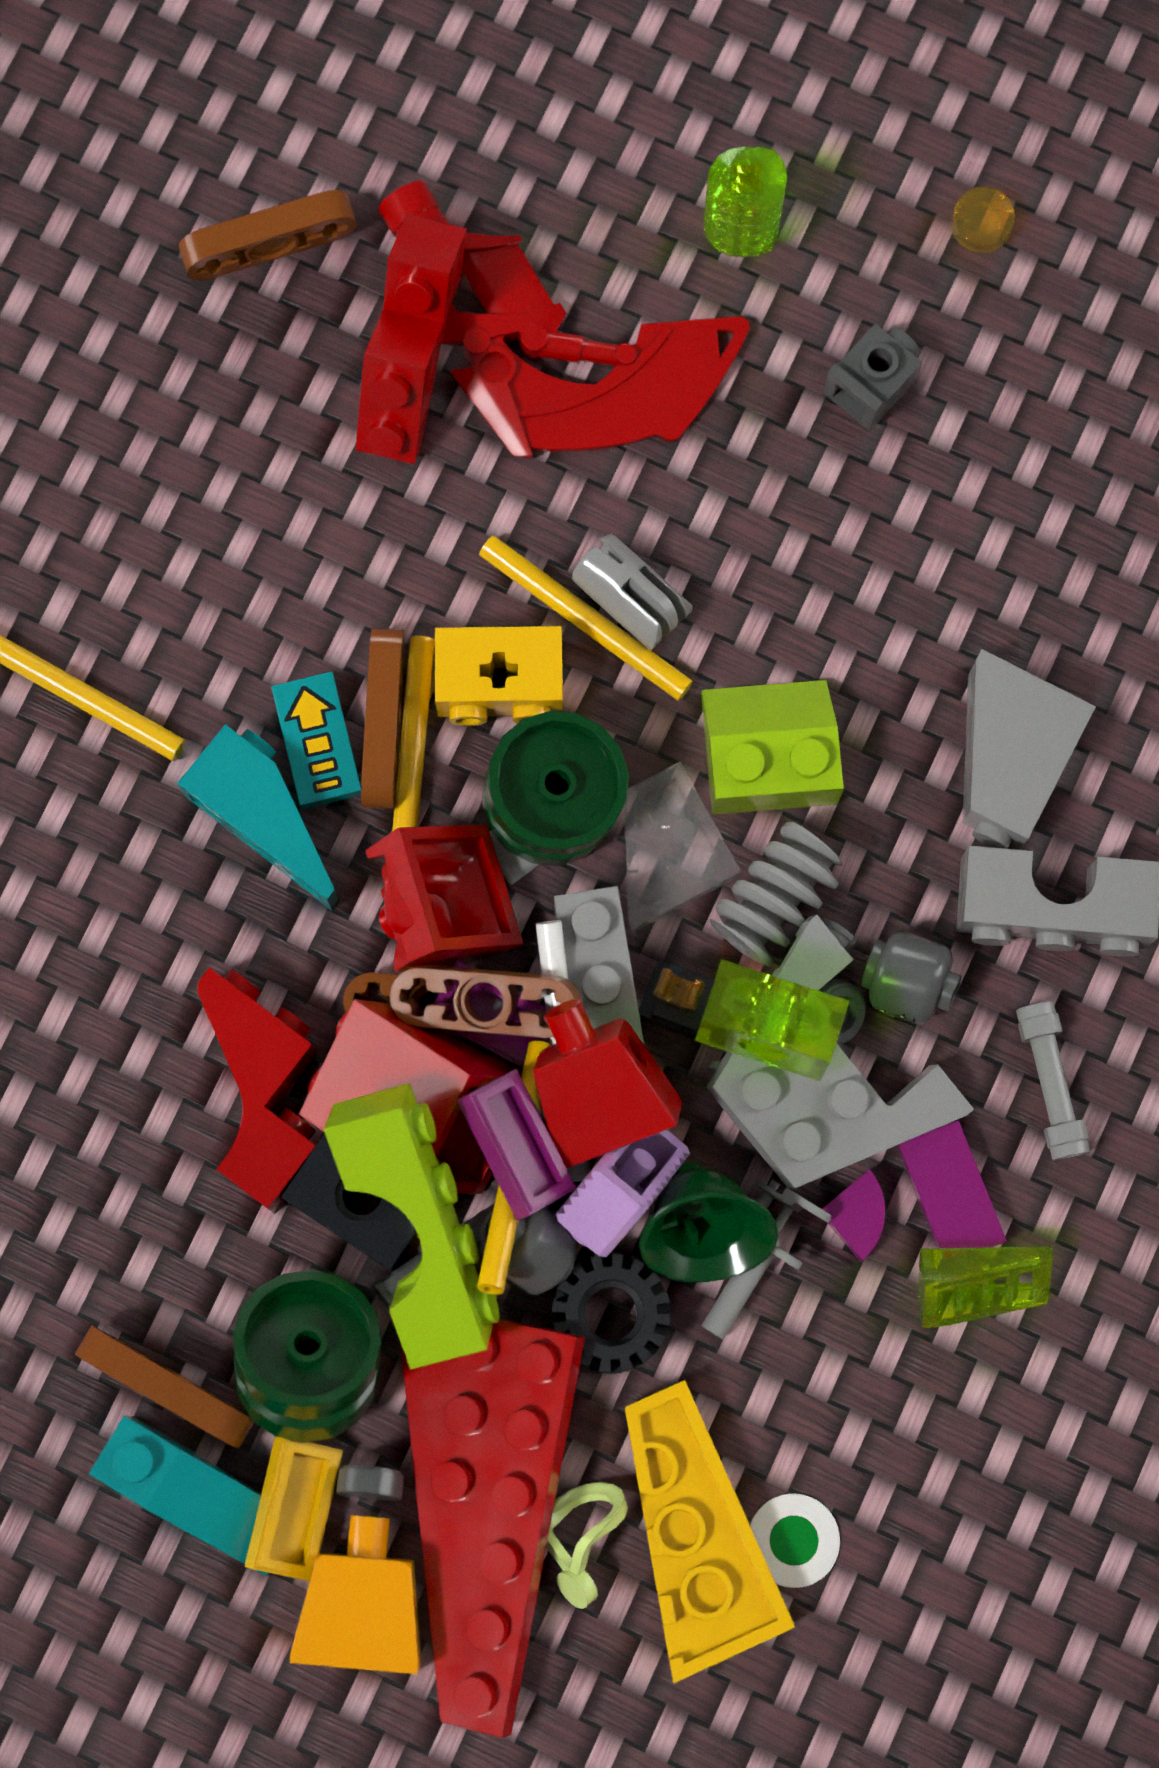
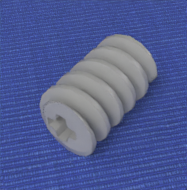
[709,822,842,967]

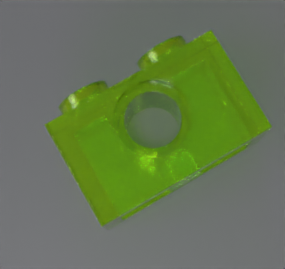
[695,959,849,1081]

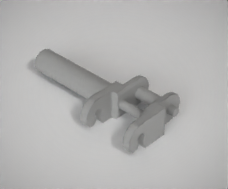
[701,1179,832,1339]

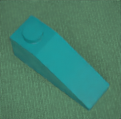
[177,724,340,911]
[89,1416,269,1576]

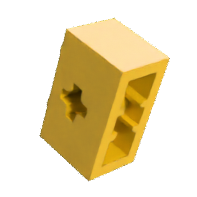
[435,626,563,726]

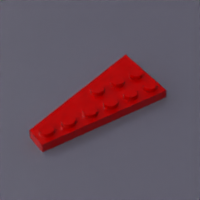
[400,1318,585,1738]

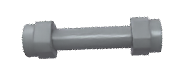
[1016,1001,1090,1161]

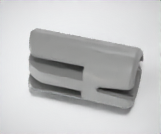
[572,534,693,651]

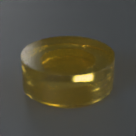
[951,187,1015,253]

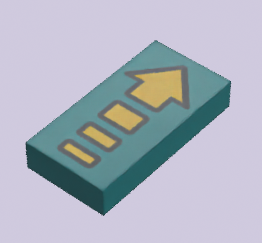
[271,671,361,810]

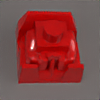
[365,825,524,972]

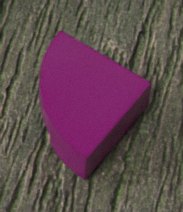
[822,1169,885,1262]

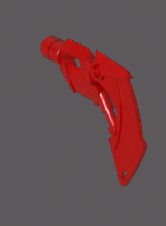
[378,180,750,459]

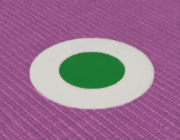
[750,1494,840,1588]

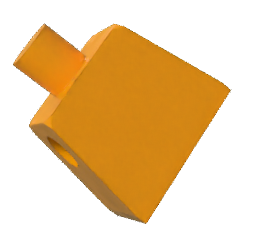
[289,1515,422,1674]

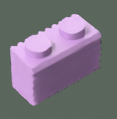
[556,1130,690,1257]

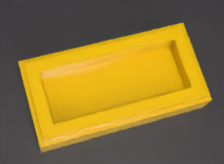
[244,1437,343,1581]

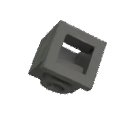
[823,323,922,432]

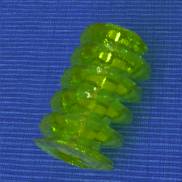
[703,146,787,257]

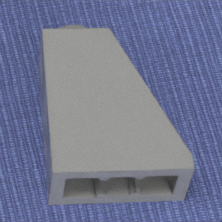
[963,649,1096,850]

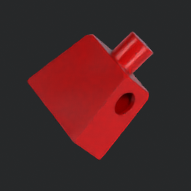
[533,999,682,1169]

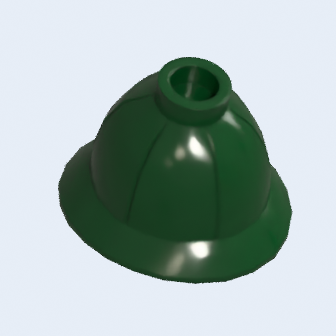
[639,1163,779,1282]

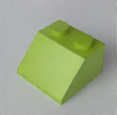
[701,680,844,815]

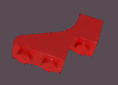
[355,214,467,464]
[197,967,317,1214]

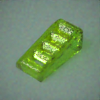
[917,1246,1053,1328]

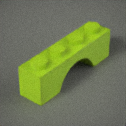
[324,1083,499,1369]

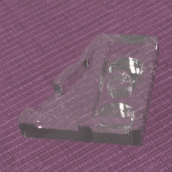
[624,762,741,933]

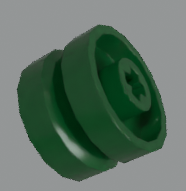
[482,711,629,866]
[233,1270,381,1443]

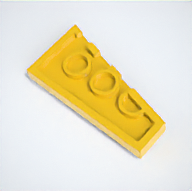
[624,1380,795,1683]

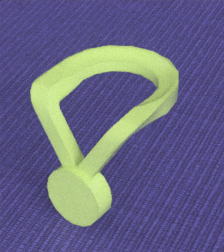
[546,1482,628,1609]

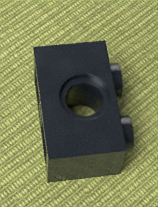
[282,1133,419,1272]

